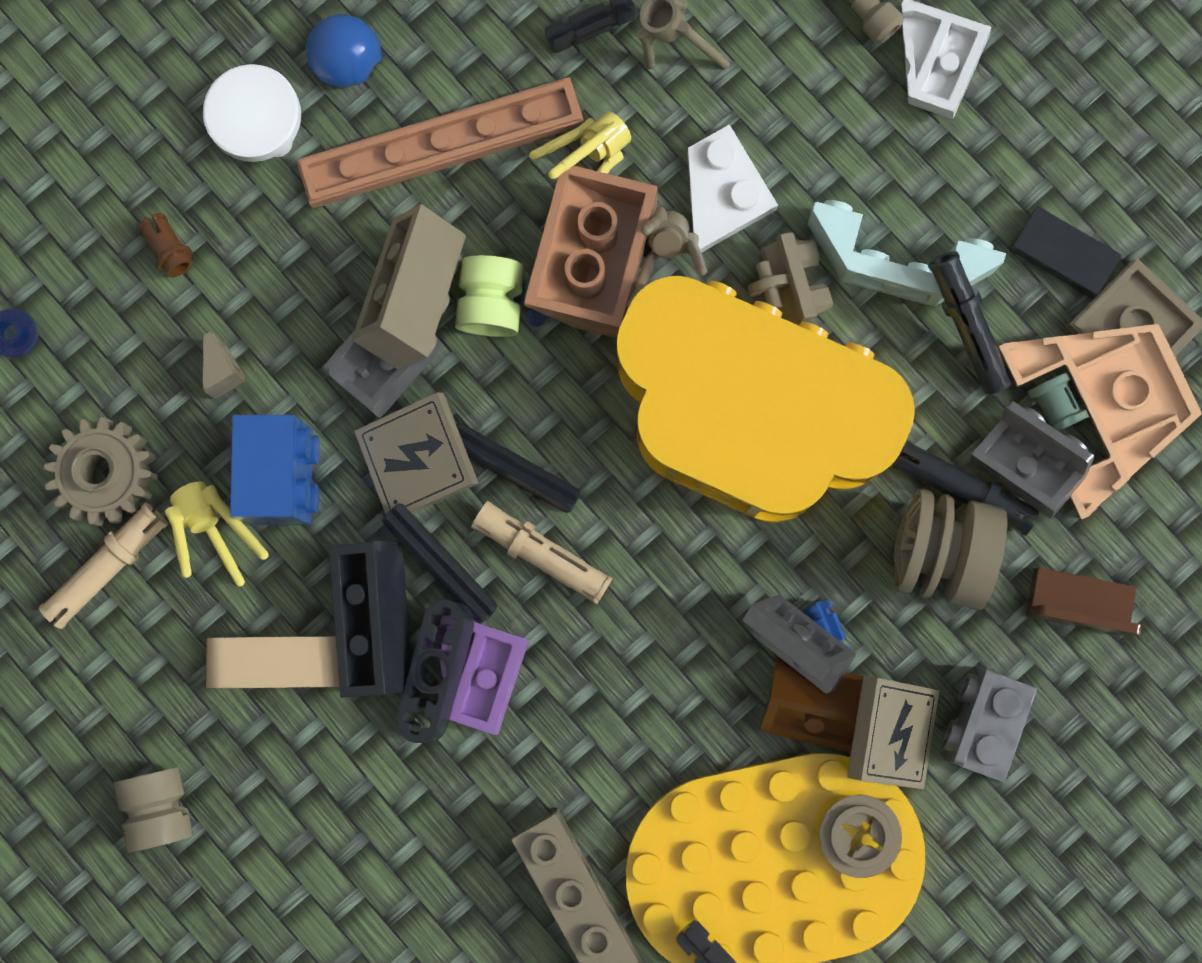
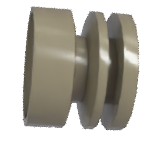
[893,489,1007,610]

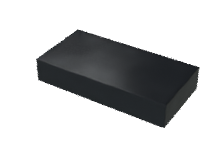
[1010,206,1122,299]

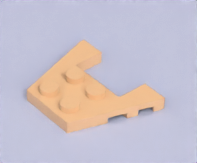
[998,324,1202,519]

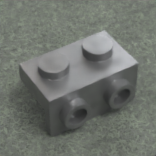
[323,332,444,418]
[969,401,1094,519]

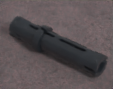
[928,251,1013,394]
[892,440,1040,536]

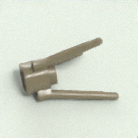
[637,0,730,70]
[627,207,707,308]

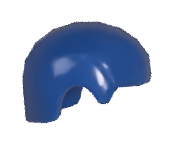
[306,14,382,89]

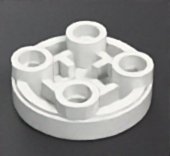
[203,64,301,162]

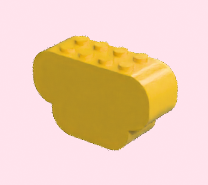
[617,276,915,523]

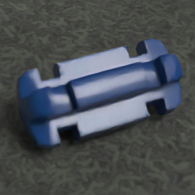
[804,599,850,649]

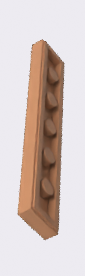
[297,77,584,209]

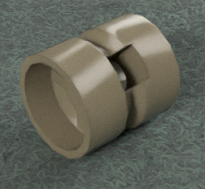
[113,767,193,853]

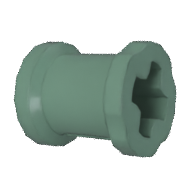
[1027,372,1089,431]

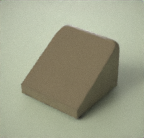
[203,332,246,399]

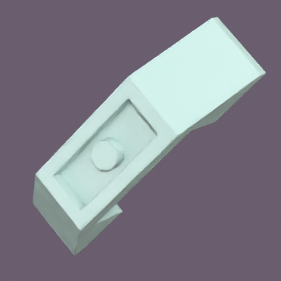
[808,200,1006,307]

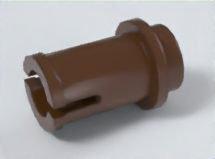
[138,213,193,278]

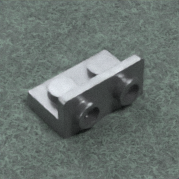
[742,594,857,693]
[942,667,1037,783]

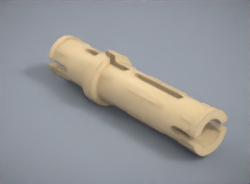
[471,501,613,605]
[39,503,168,629]

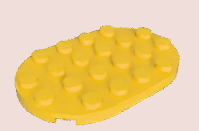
[626,753,925,963]

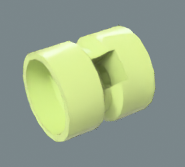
[455,255,524,337]

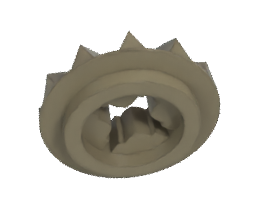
[818,794,902,878]

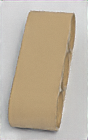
[206,636,339,688]

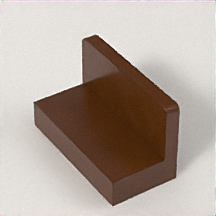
[1026,568,1142,636]
[760,657,864,753]

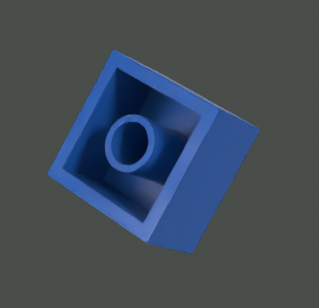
[230,415,320,525]

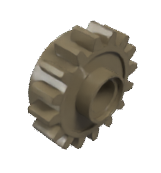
[43,417,158,526]

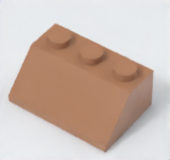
[524,166,658,339]

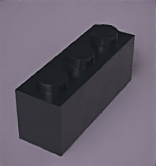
[329,541,412,698]

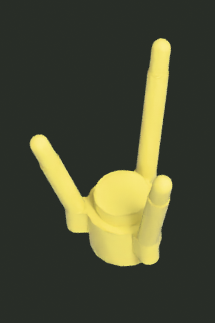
[529,111,631,179]
[165,481,269,587]

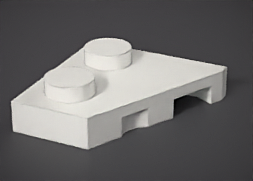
[901,0,991,119]
[687,125,778,253]

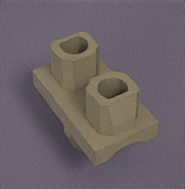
[747,232,833,326]

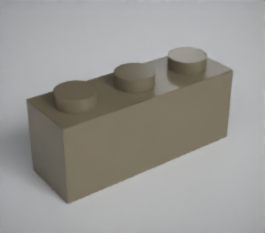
[352,204,466,370]

